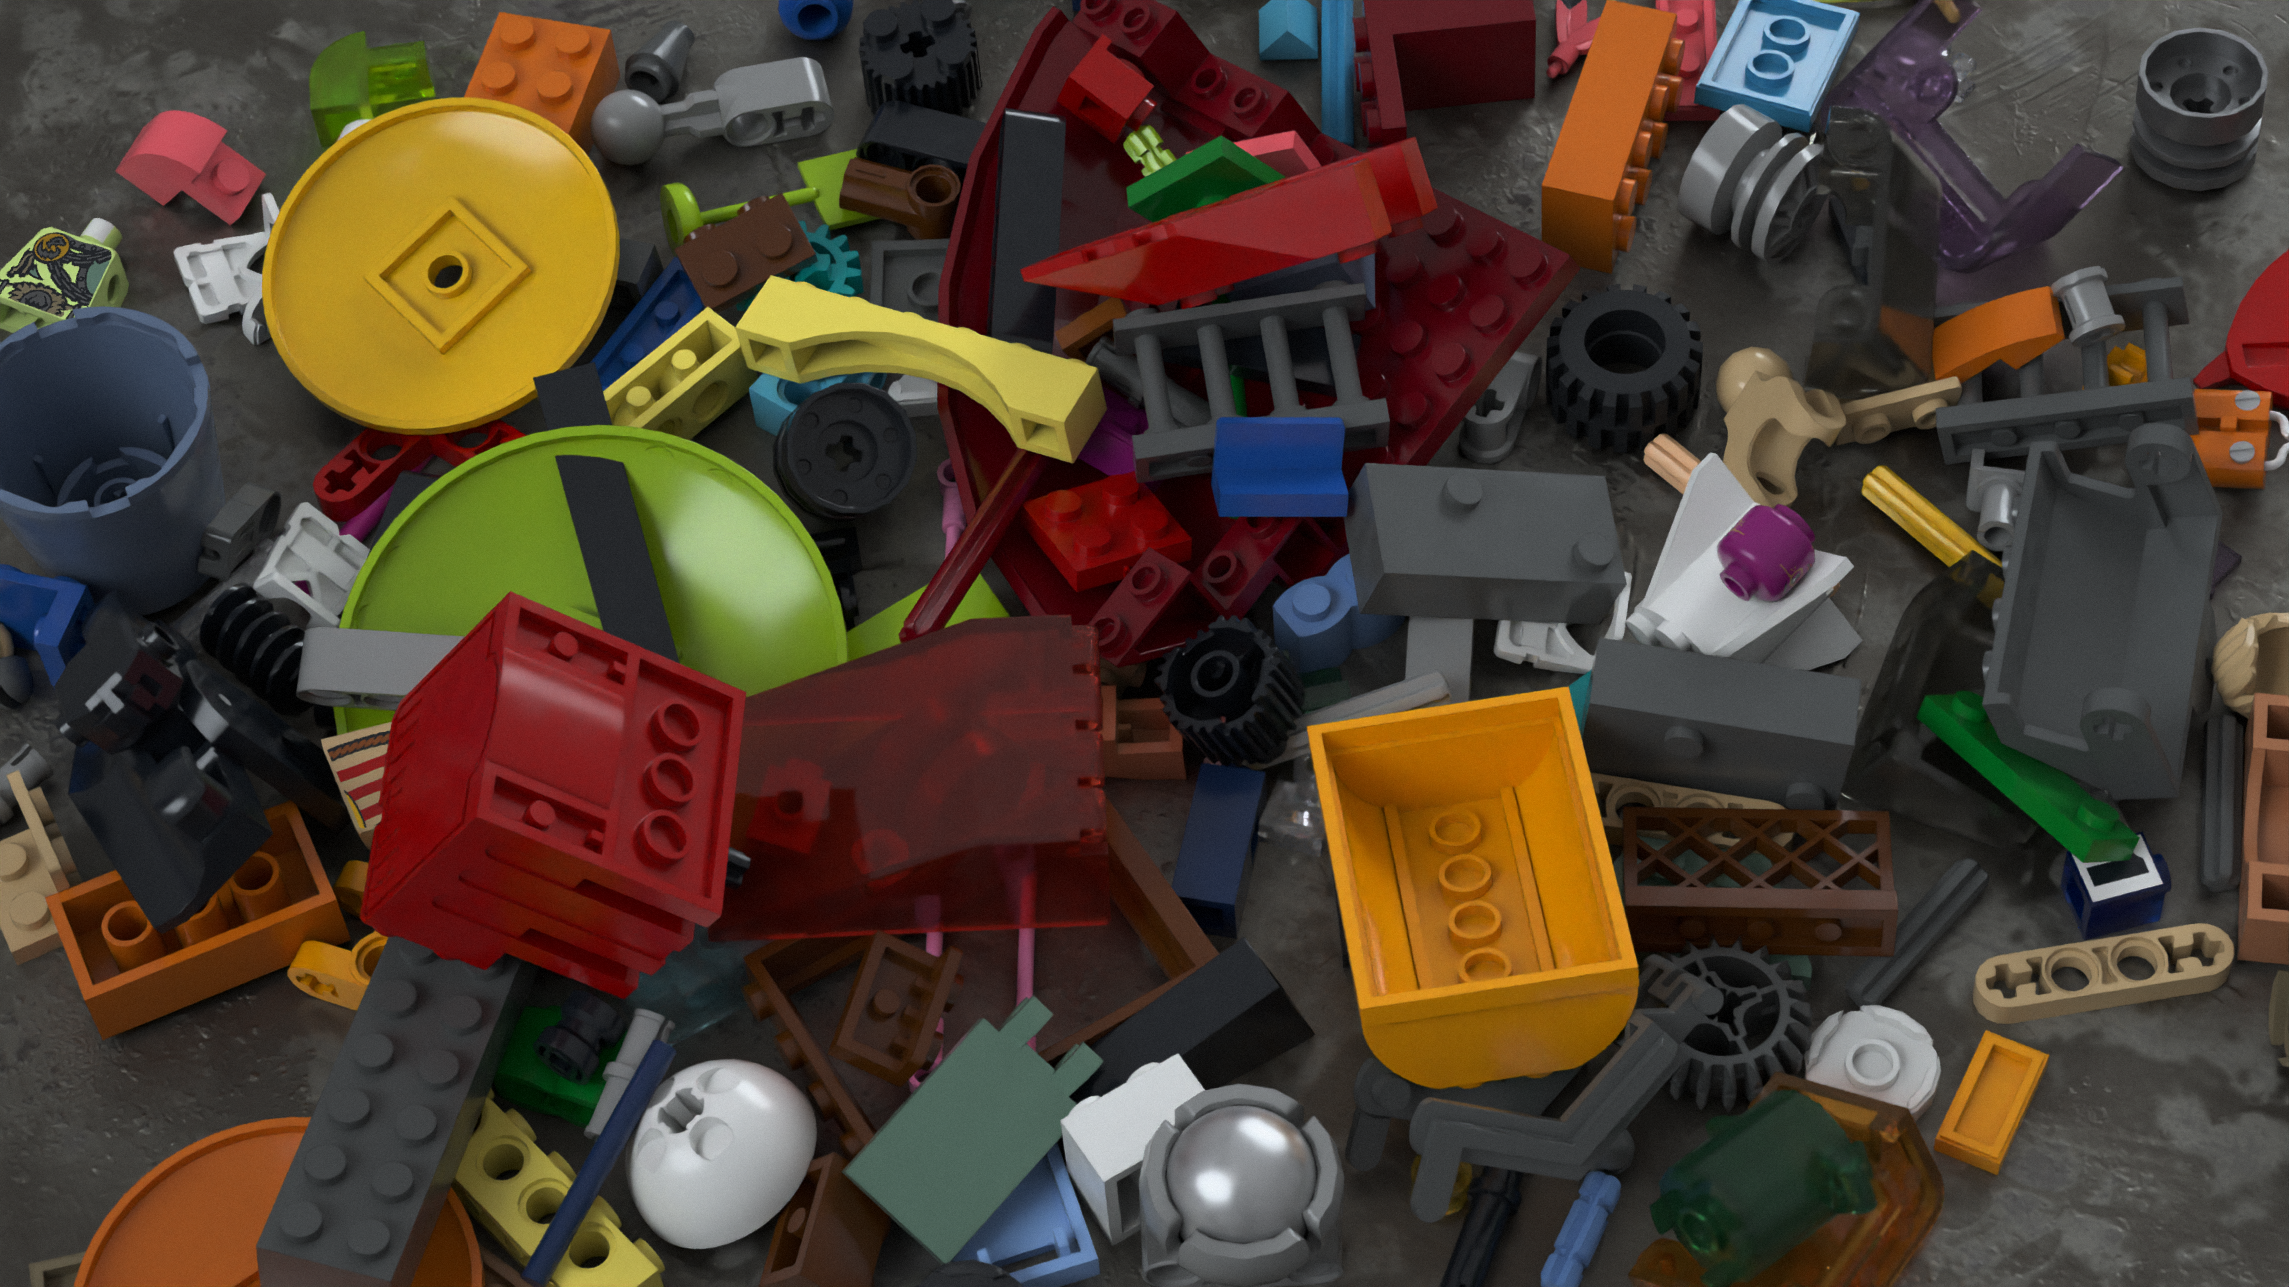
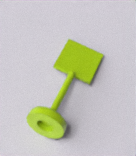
[660,149,881,258]

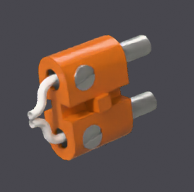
[2159,389,2289,490]

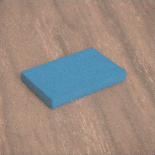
[1694,0,1860,133]

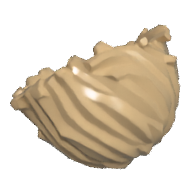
[2211,612,2289,719]

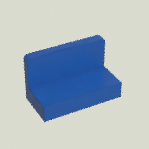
[1211,417,1349,517]

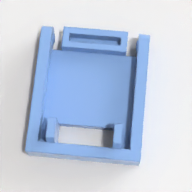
[951,1142,1100,1287]

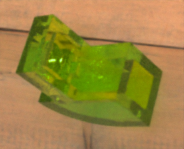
[309,31,435,147]

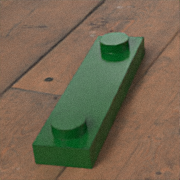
[1916,690,2140,863]

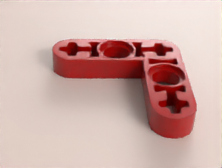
[313,419,527,522]

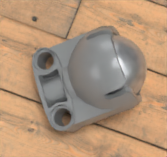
[1139,1083,1344,1287]

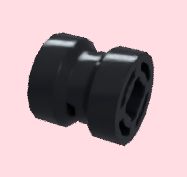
[533,990,627,1085]

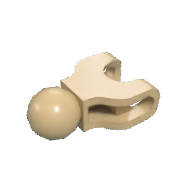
[1715,347,1846,508]

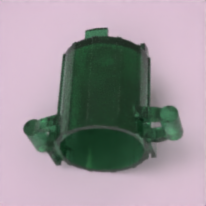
[1649,1089,1878,1287]

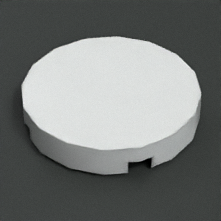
[1803,1005,1941,1134]

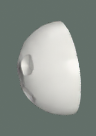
[625,1059,817,1249]

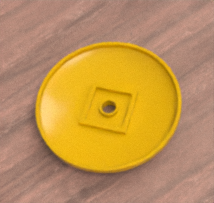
[262,97,620,435]

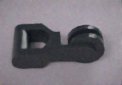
[810,527,862,631]

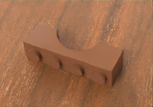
[2237,693,2289,965]

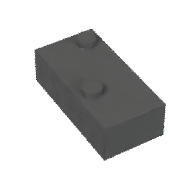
[1343,463,1627,625]
[1580,637,1861,810]

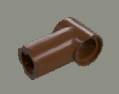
[839,157,961,240]

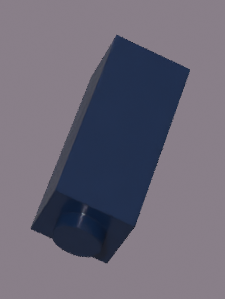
[1171,762,1268,939]

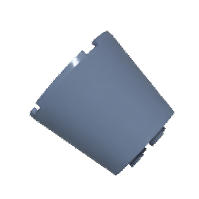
[0,306,226,616]

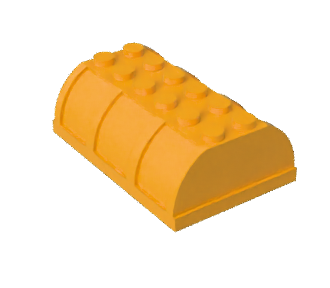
[1307,686,1639,1089]

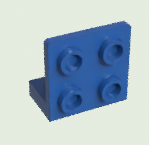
[0,564,95,690]

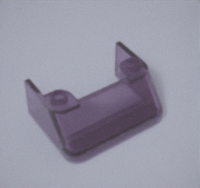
[1821,0,2124,274]

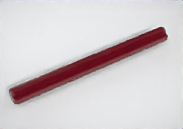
[898,448,1054,653]

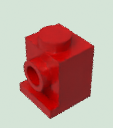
[1057,34,1158,144]

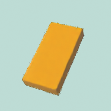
[1933,1030,2050,1175]

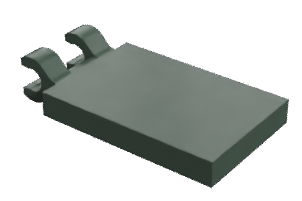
[842,996,1103,1265]

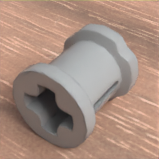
[2051,266,2126,347]

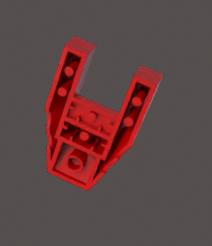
[1020,136,1438,309]

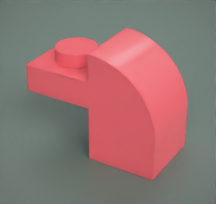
[115,110,266,225]

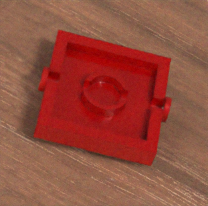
[1020,471,1192,592]

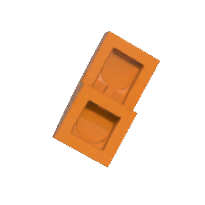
[1928,286,2065,384]

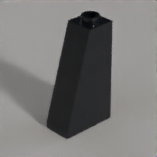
[1070,937,1315,1104]

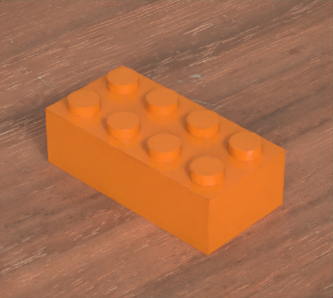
[1541,0,1685,274]
[463,12,621,156]
[45,800,351,1040]

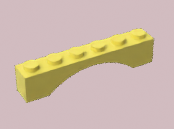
[735,275,1107,464]

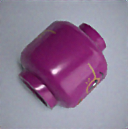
[1717,504,1815,602]

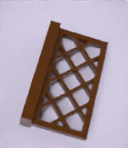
[1623,807,1898,957]

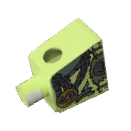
[0,218,129,333]

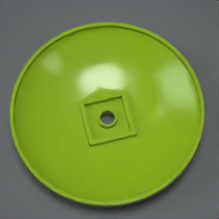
[333,425,849,865]

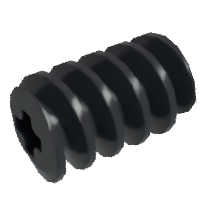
[200,583,314,715]

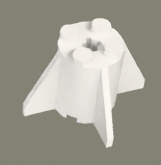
[1625,452,1863,671]

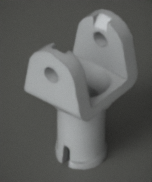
[1965,448,2025,551]

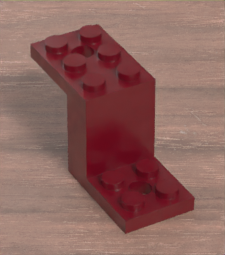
[1352,0,1536,152]

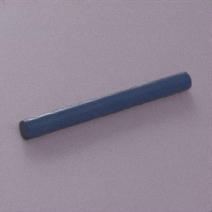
[520,1039,677,1287]

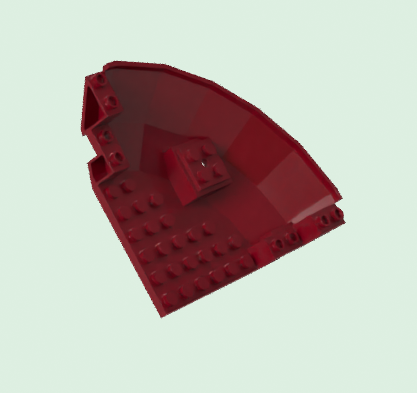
[937,0,1580,668]

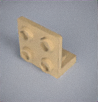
[0,770,83,966]

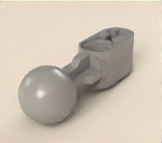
[590,57,834,165]

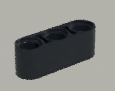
[856,101,987,195]

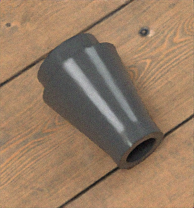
[625,21,695,103]

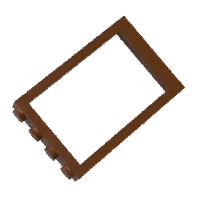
[741,772,1219,1162]

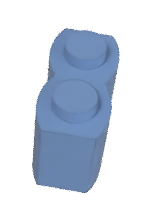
[1273,554,1405,680]

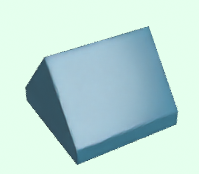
[1259,0,1318,60]

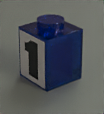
[2060,831,2172,941]

